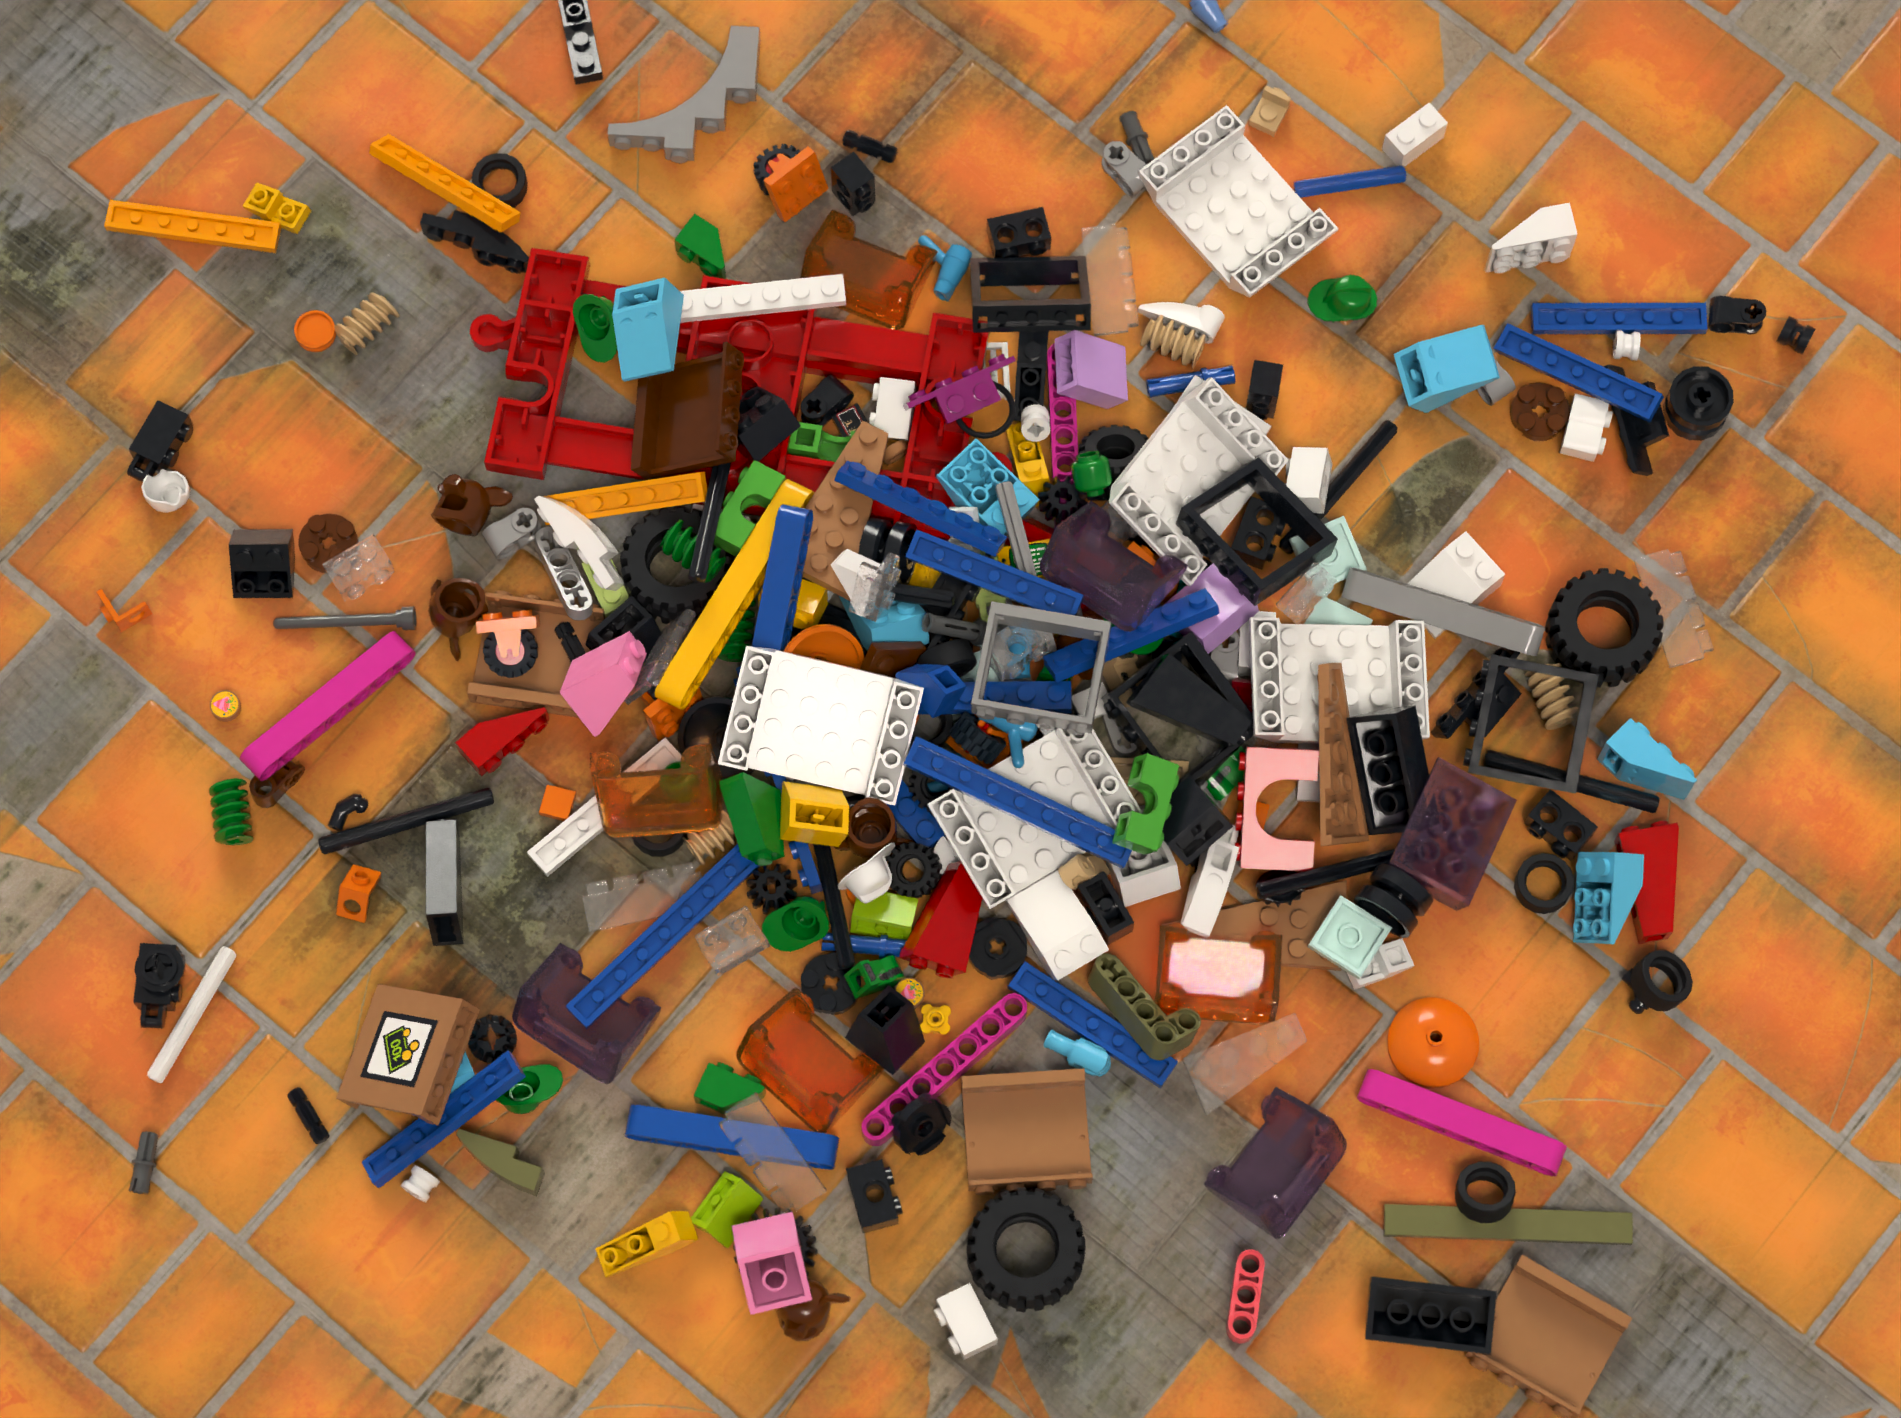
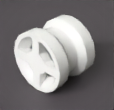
[1613,330,1641,361]
[1021,404,1050,442]
[401,1165,440,1203]

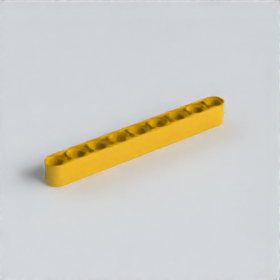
[654,479,815,710]

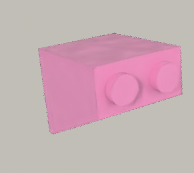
[560,631,647,737]
[732,1212,812,1315]

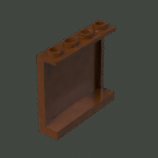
[631,342,744,480]

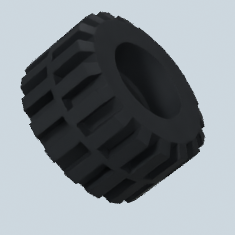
[1079,425,1148,500]

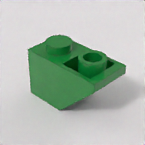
[674,213,726,279]
[694,1062,766,1114]

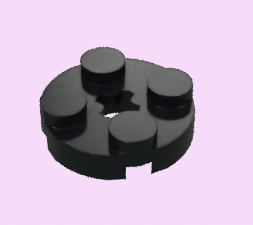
[969,917,1027,980]
[801,952,861,1015]
[891,1093,951,1155]

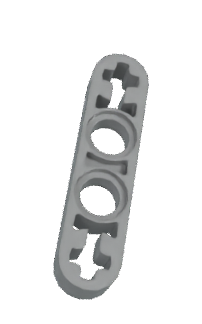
[535,527,593,621]

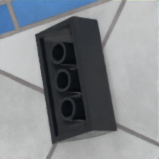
[1346,705,1438,835]
[1365,1276,1497,1355]

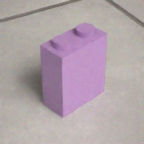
[1055,330,1128,409]
[1164,564,1259,654]

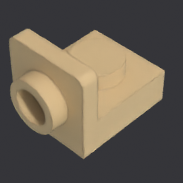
[1249,86,1291,137]

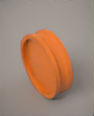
[294,310,336,352]

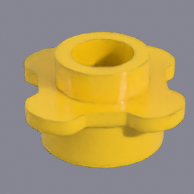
[920,1004,951,1035]

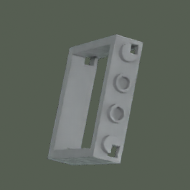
[971,601,1111,735]

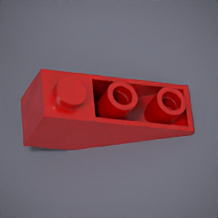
[455,707,549,777]

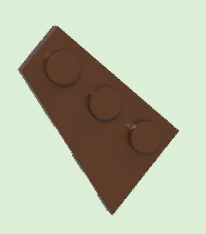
[860,641,926,679]

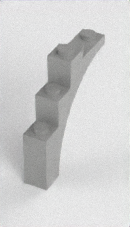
[608,26,760,163]

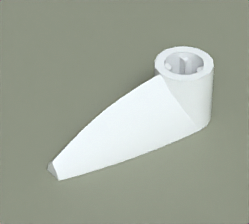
[1138,302,1225,344]

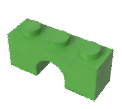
[788,422,856,462]
[714,460,786,557]
[1112,753,1179,855]

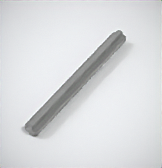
[995,481,1056,655]

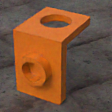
[96,589,152,632]
[336,864,381,923]

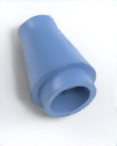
[1189,0,1228,34]

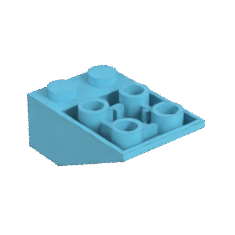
[612,278,684,382]
[1394,325,1500,413]
[936,438,1040,536]
[838,579,930,652]
[1597,718,1697,800]
[1573,852,1644,944]

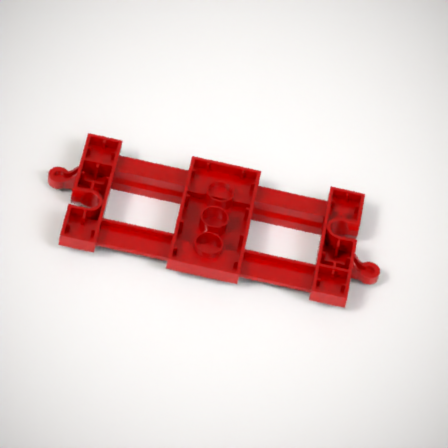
[470,248,1012,541]

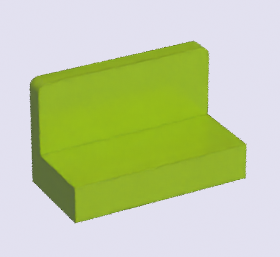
[850,892,918,940]
[691,1171,763,1248]

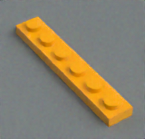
[369,134,521,233]
[104,200,282,253]
[543,471,707,526]

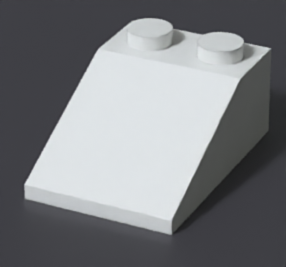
[1407,531,1505,639]
[1105,805,1181,907]
[1006,870,1109,981]

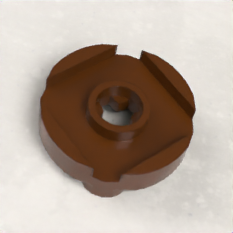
[1510,383,1570,441]
[298,514,359,573]

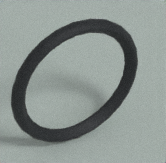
[956,381,1016,439]

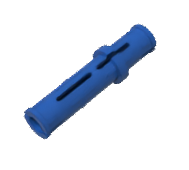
[1146,365,1235,398]
[822,932,907,959]

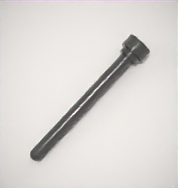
[273,606,417,630]

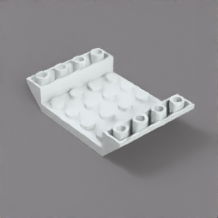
[1138,105,1338,298]
[1109,377,1288,586]
[1249,617,1430,743]
[718,646,924,806]
[927,713,1143,910]

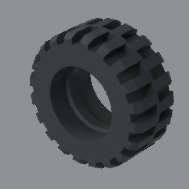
[620,506,734,625]
[1545,568,1664,688]
[966,1187,1086,1312]

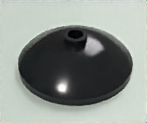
[678,696,755,785]

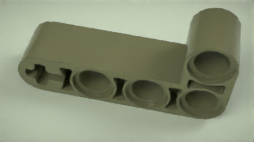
[1088,953,1201,1060]

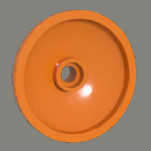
[784,624,865,669]
[1387,997,1479,1088]

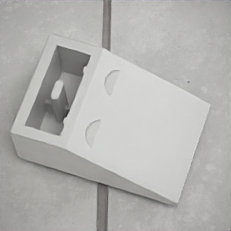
[1485,203,1578,274]

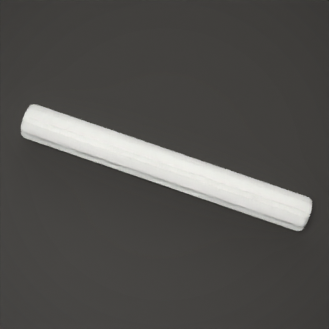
[147,946,236,1084]

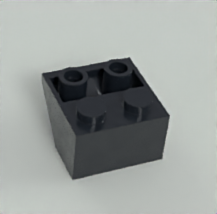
[737,386,801,461]
[229,529,295,598]
[585,596,670,667]
[1162,774,1233,866]
[845,985,925,1075]

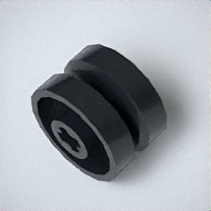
[1663,366,1734,440]
[858,517,917,585]
[1354,863,1433,938]

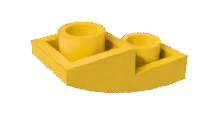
[243,183,311,234]

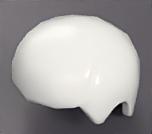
[141,469,191,513]

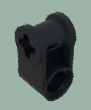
[1708,296,1766,335]
[800,374,854,427]

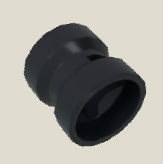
[1776,316,1816,354]

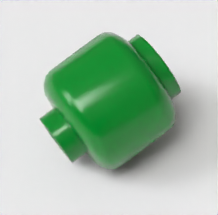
[1071,451,1112,497]

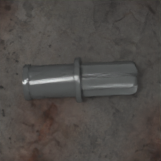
[1119,111,1154,164]
[129,1132,158,1195]

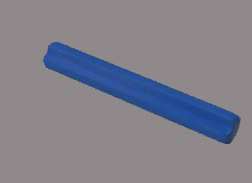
[1293,165,1406,198]

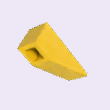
[1006,422,1050,507]
[595,1211,699,1277]

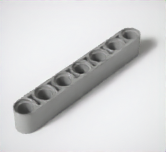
[1341,568,1545,656]

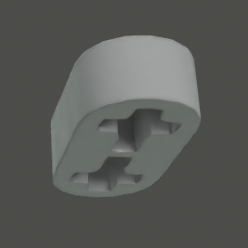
[1102,707,1138,758]

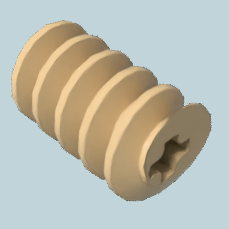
[334,292,400,355]
[1140,315,1206,369]
[1524,663,1578,730]
[683,809,735,865]

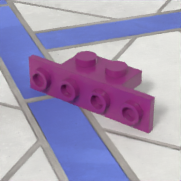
[903,354,1016,425]

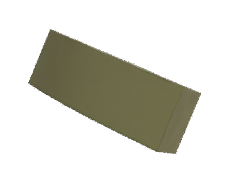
[456,1129,545,1197]

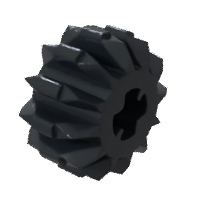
[1038,476,1088,526]
[747,864,797,915]

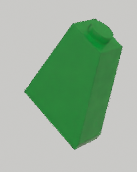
[719,772,785,866]

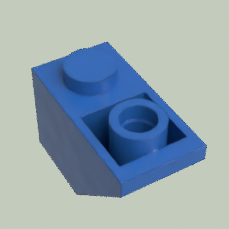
[895,664,966,718]

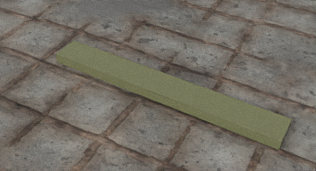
[1383,1204,1633,1245]

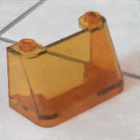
[800,210,938,330]
[590,744,722,838]
[1154,923,1283,1025]
[736,987,884,1133]

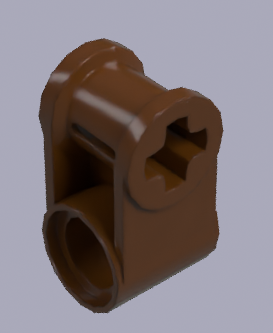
[249,760,305,808]

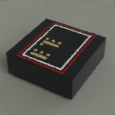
[832,403,868,437]

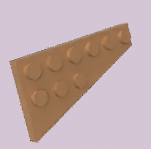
[802,421,888,601]
[1317,663,1369,847]
[1159,880,1347,971]

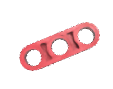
[1226,1249,1265,1344]

